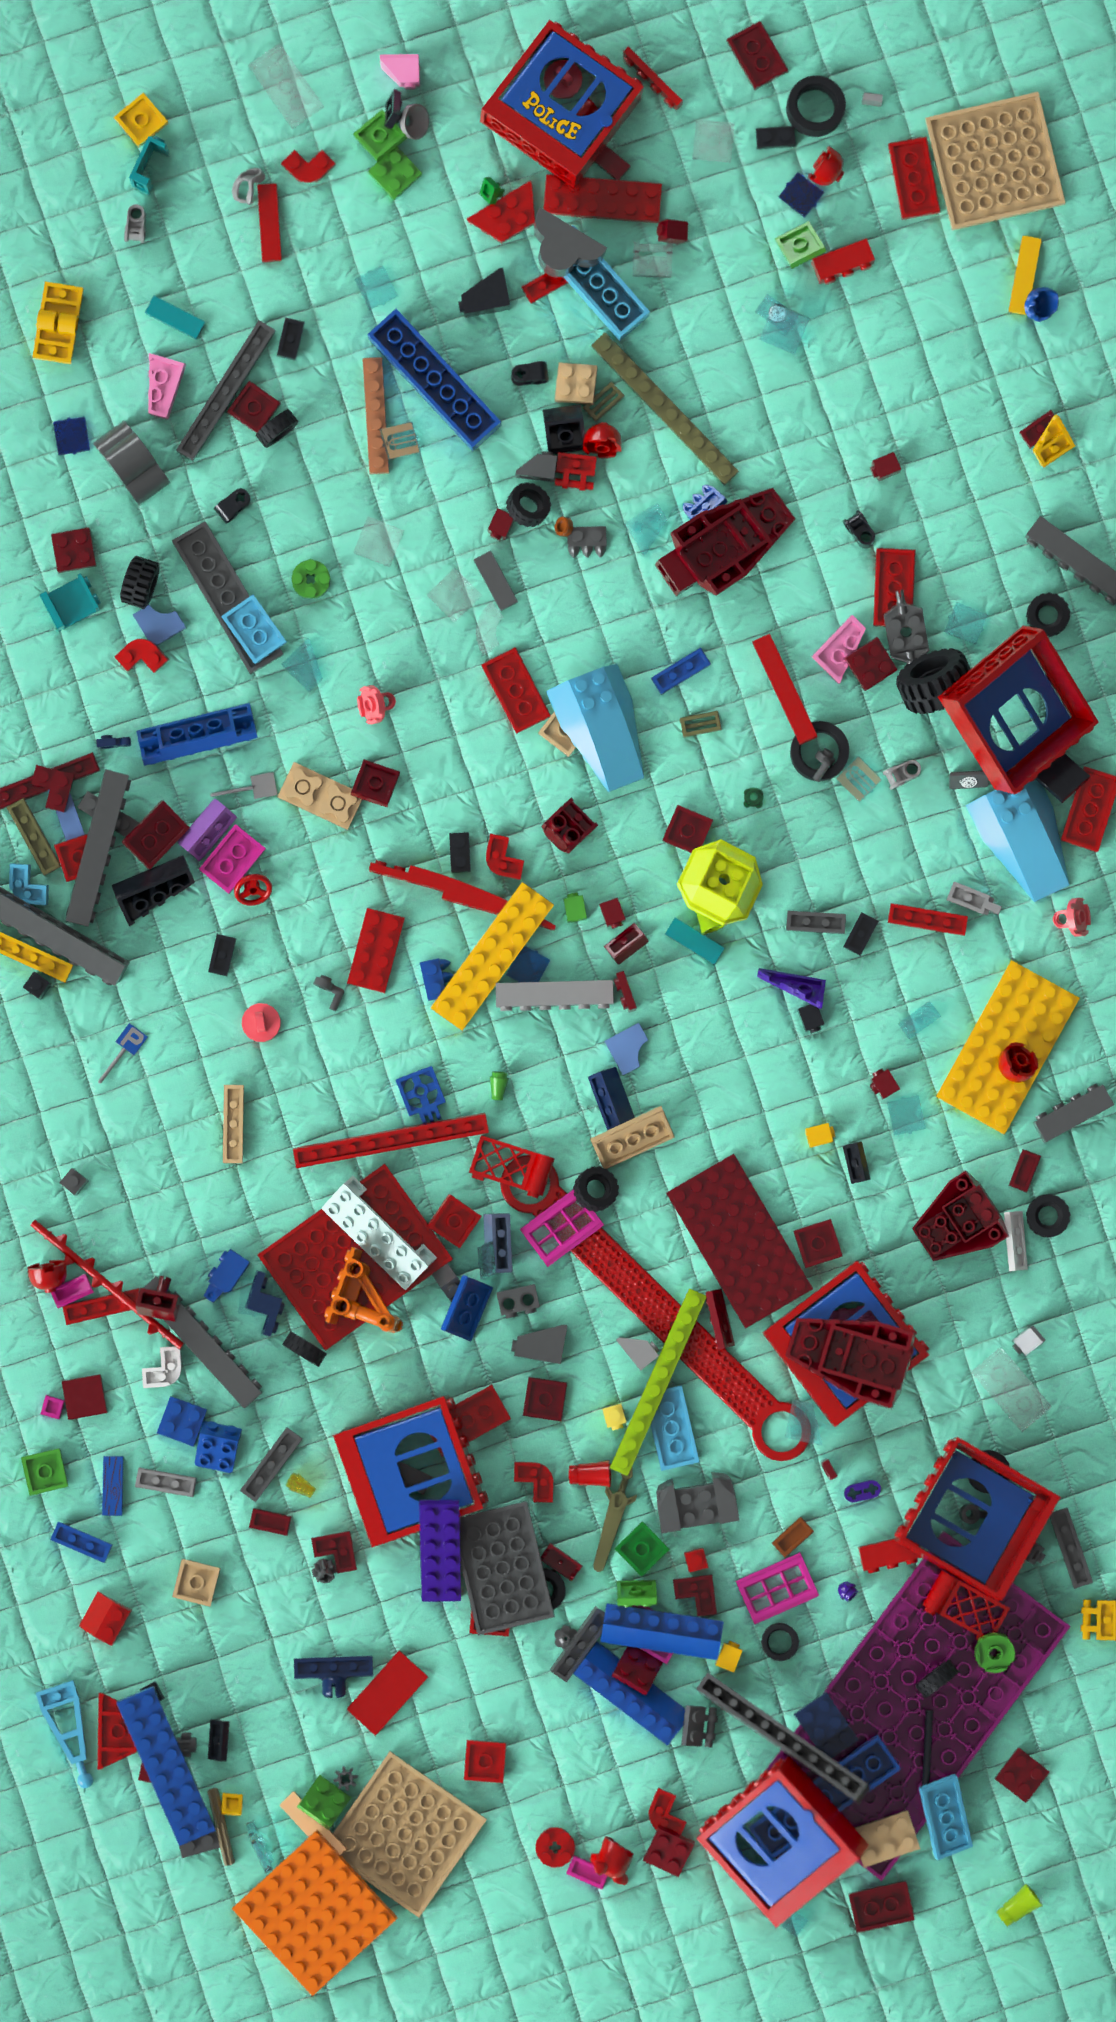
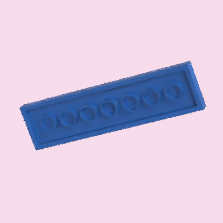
[116,1686,216,1846]

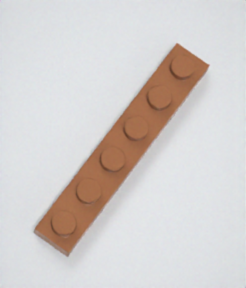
[363,357,389,474]

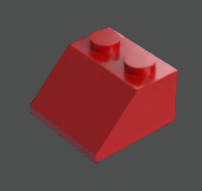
[79,1591,132,1646]

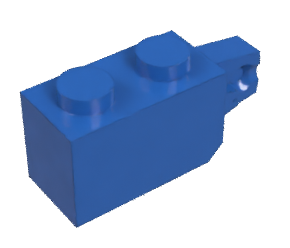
[204,1249,251,1303]

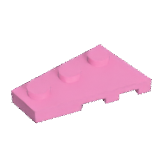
[148,353,186,420]
[811,615,866,684]

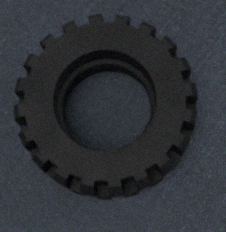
[896,648,971,714]

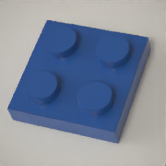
[157,1396,208,1447]

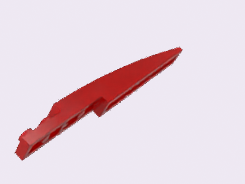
[369,860,556,931]

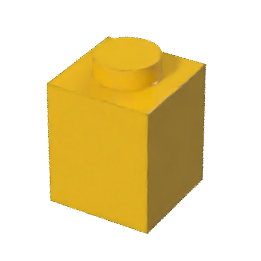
[805,1123,836,1148]
[715,1640,743,1673]

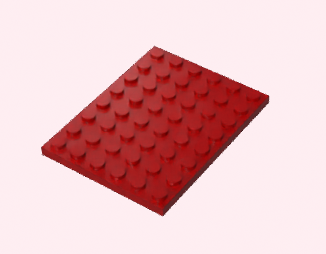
[257,1164,453,1351]

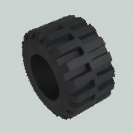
[120,556,159,609]

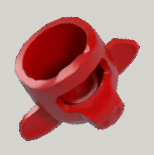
[590,1836,634,1885]

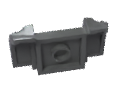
[656,1472,739,1533]

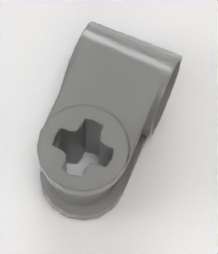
[124,204,146,243]
[882,760,921,790]

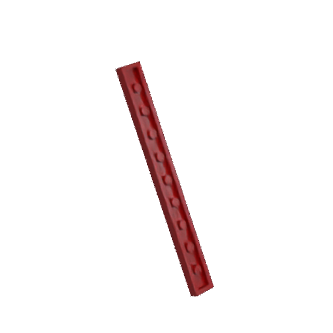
[293,1113,489,1168]

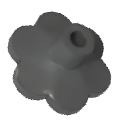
[554,1625,577,1650]

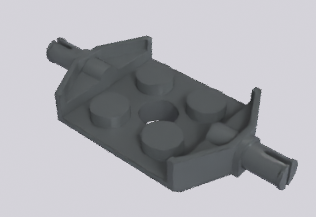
[883,590,930,664]

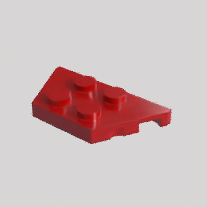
[467,181,535,243]
[97,1693,137,1770]

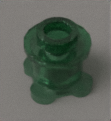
[743,787,763,809]

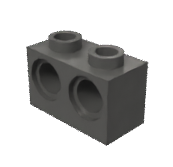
[496,1284,540,1319]

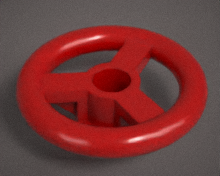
[234,874,272,906]

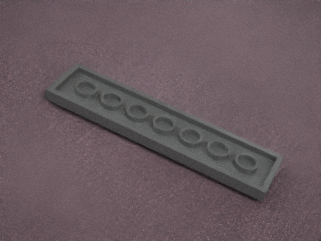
[172,521,284,675]

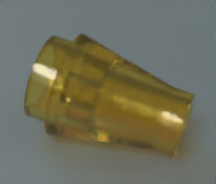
[285,1472,316,1498]

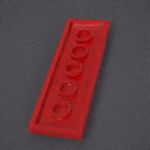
[544,174,662,223]

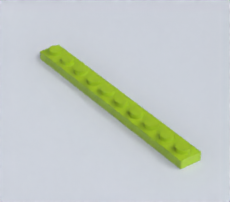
[610,1288,706,1476]

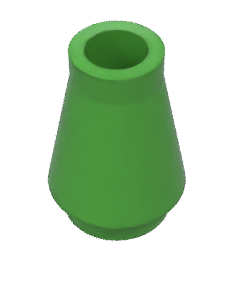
[490,1071,509,1100]

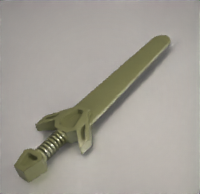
[593,1467,637,1572]

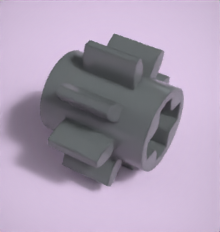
[1025,1542,1046,1565]
[311,1559,337,1583]
[176,1732,197,1757]
[333,1766,358,1791]

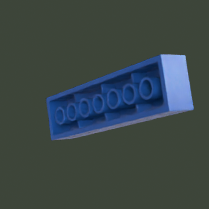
[367,309,501,451]
[747,1735,901,1859]

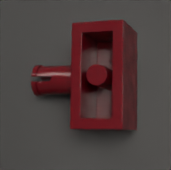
[135,1276,180,1322]

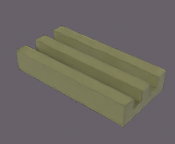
[583,381,625,422]
[680,711,722,738]

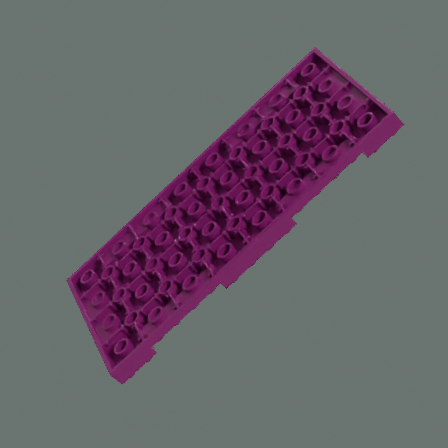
[758,1531,1071,1881]

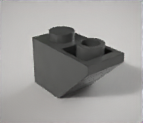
[432,1263,460,1302]

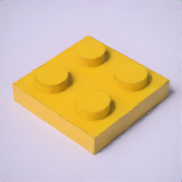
[114,93,168,148]

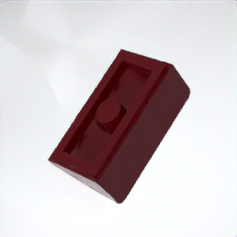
[604,923,648,965]

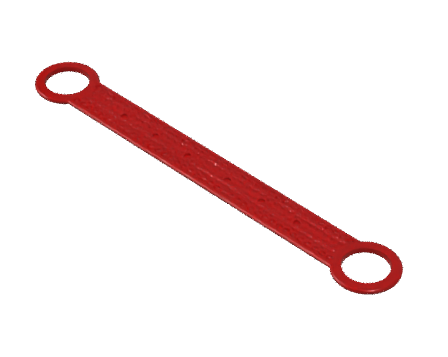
[500,1155,811,1461]

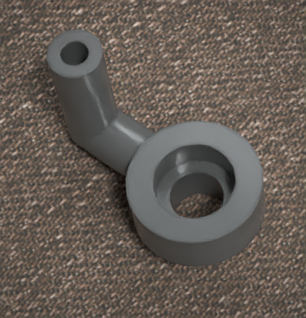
[813,748,835,782]
[313,975,344,1011]
[959,1503,988,1524]

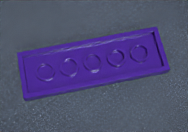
[419,1500,461,1602]

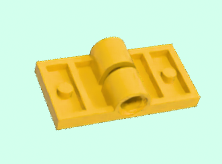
[32,282,84,365]

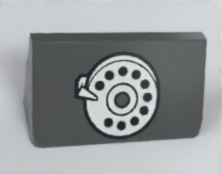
[948,771,989,789]

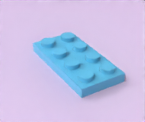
[651,1385,700,1471]
[919,1774,973,1860]

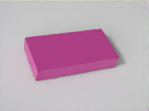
[51,1274,94,1309]
[566,1855,608,1889]

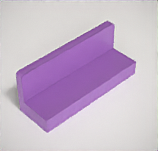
[177,799,237,861]

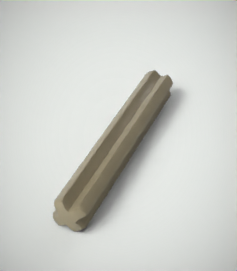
[207,1788,235,1866]

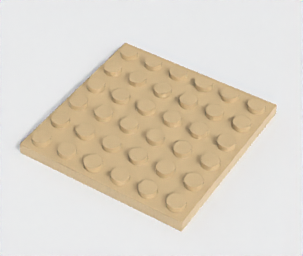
[925,92,1065,231]
[333,1751,487,1918]

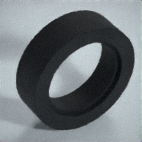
[786,76,846,137]
[790,721,849,781]

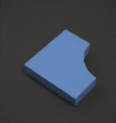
[133,605,186,646]
[604,1023,648,1075]

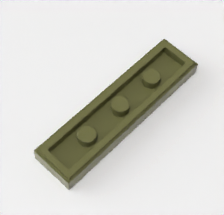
[7,798,61,876]

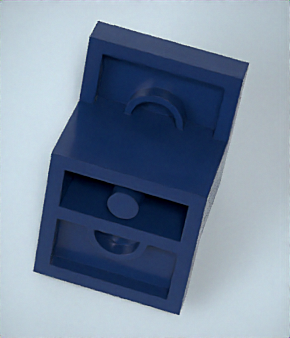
[245,1270,285,1337]
[794,1692,859,1758]

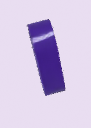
[844,1480,881,1502]

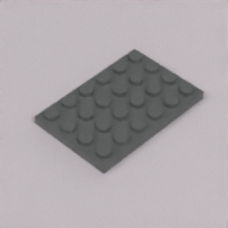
[459,1501,555,1635]

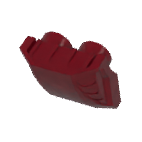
[541,798,598,854]

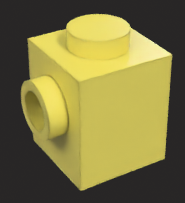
[602,1404,626,1431]

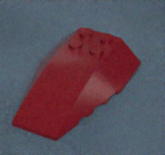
[671,488,795,596]
[785,1318,915,1409]

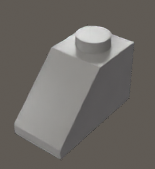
[616,1337,659,1371]

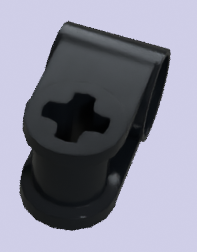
[511,361,549,386]
[214,488,251,524]
[842,510,875,549]

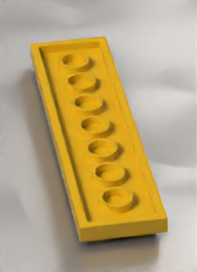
[430,882,554,1031]

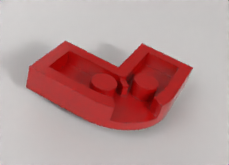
[281,150,336,183]
[115,639,169,673]
[486,834,524,880]
[514,1462,553,1502]
[649,1788,687,1835]

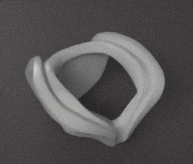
[232,168,265,205]

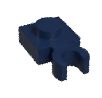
[96,735,131,749]

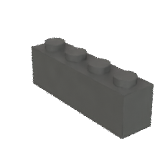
[1033,1083,1114,1143]

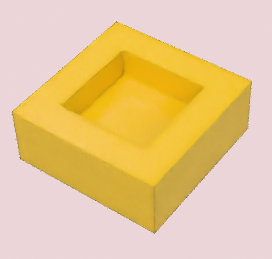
[221,1793,243,1816]

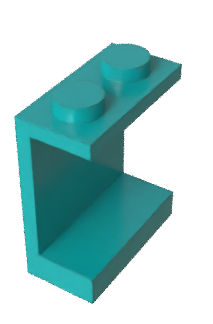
[129,136,169,195]
[40,573,101,631]

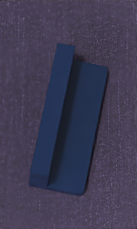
[588,1067,635,1131]

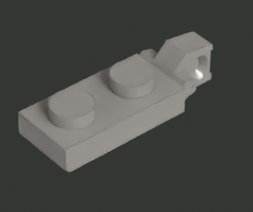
[947,882,1002,915]

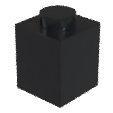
[23,972,52,1000]
[797,1004,824,1034]

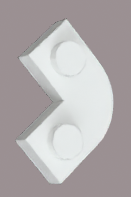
[142,1346,182,1388]

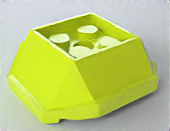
[677,839,763,926]

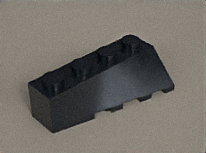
[112,855,195,927]

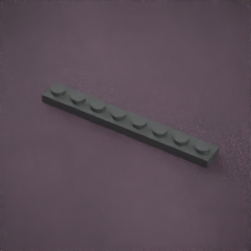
[176,320,276,461]

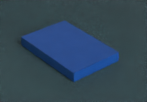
[441,1275,493,1342]

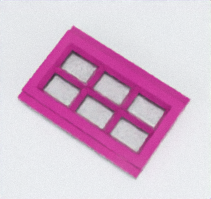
[520,1189,604,1267]
[736,1553,819,1625]

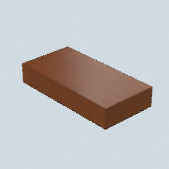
[772,1517,814,1557]

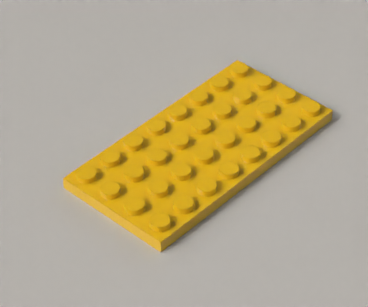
[936,960,1080,1135]

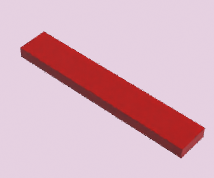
[752,634,817,745]

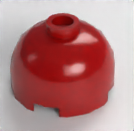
[808,146,844,186]
[583,422,622,458]
[998,1042,1039,1083]
[27,1260,67,1293]

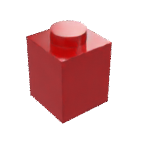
[684,1548,708,1573]

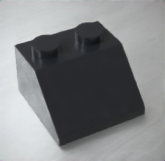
[542,404,585,454]

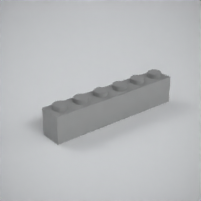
[496,980,614,1011]

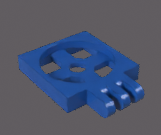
[396,1066,446,1124]

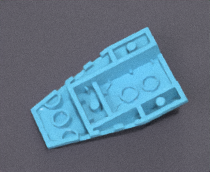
[546,664,644,792]
[966,779,1069,902]

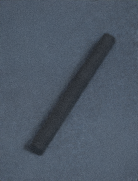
[922,1710,934,1786]

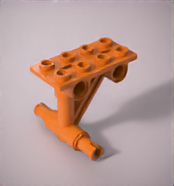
[325,1247,403,1333]

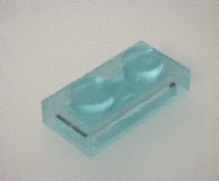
[898,1001,941,1039]

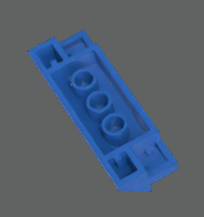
[137,703,258,766]
[600,1603,724,1660]
[573,1642,685,1746]

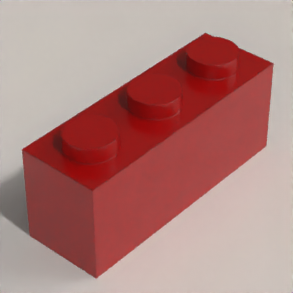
[812,238,875,285]
[858,1537,922,1574]

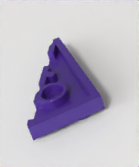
[757,968,826,1009]

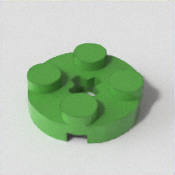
[291,559,330,599]
[975,1633,1015,1673]

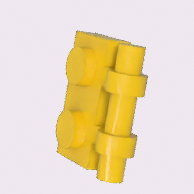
[1081,1599,1116,1641]

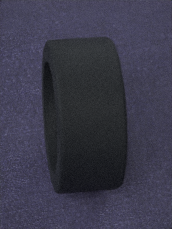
[761,1623,799,1661]

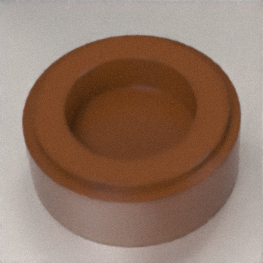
[555,517,573,537]

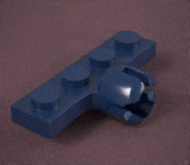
[294,1656,373,1698]

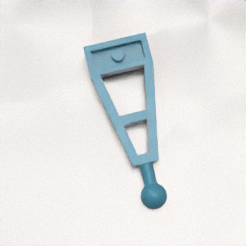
[35,1680,93,1788]

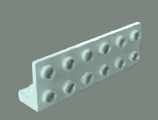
[322,1176,437,1290]

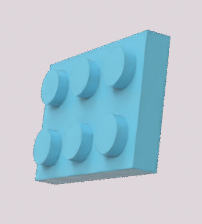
[221,595,287,665]

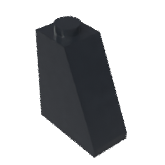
[458,268,510,318]

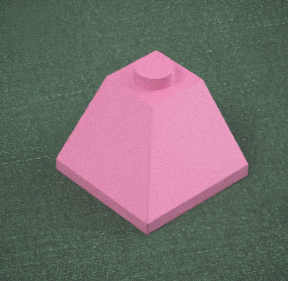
[380,54,420,90]

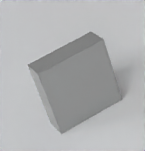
[862,92,883,107]

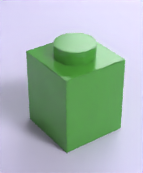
[563,893,587,923]

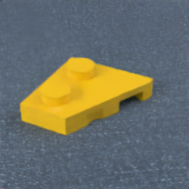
[1032,414,1075,467]

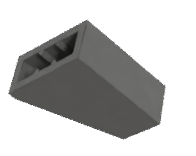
[511,1325,567,1364]

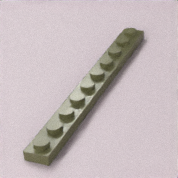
[591,332,739,486]

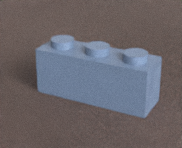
[483,1213,512,1273]

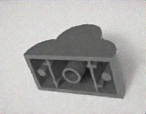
[534,207,607,277]
[93,421,170,505]

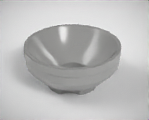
[399,104,429,140]

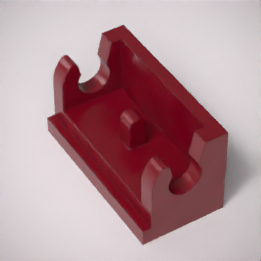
[655,549,697,597]
[541,1543,583,1581]

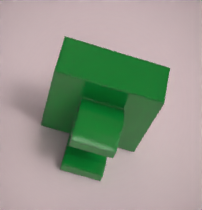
[479,177,505,205]

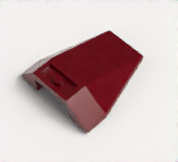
[912,1171,1009,1261]

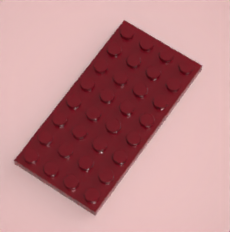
[666,1154,813,1329]

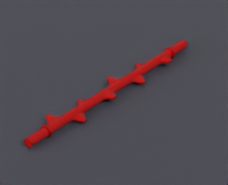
[30,1220,184,1350]

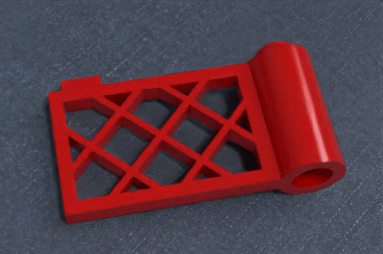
[469,1135,555,1199]
[923,1570,1010,1640]

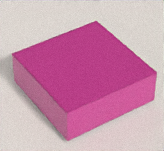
[40,1395,65,1419]

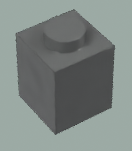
[59,1168,89,1196]

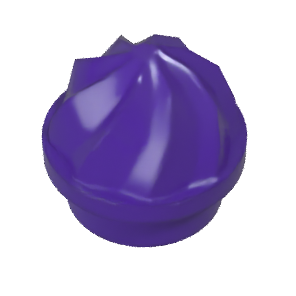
[838,1581,858,1602]

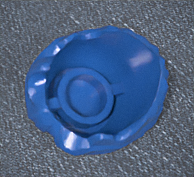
[1024,287,1059,322]

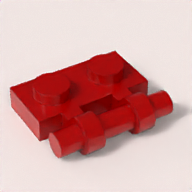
[554,452,597,491]

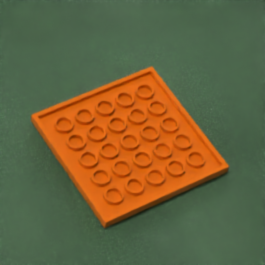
[232,1830,398,1996]

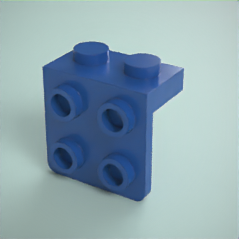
[195,1421,242,1473]

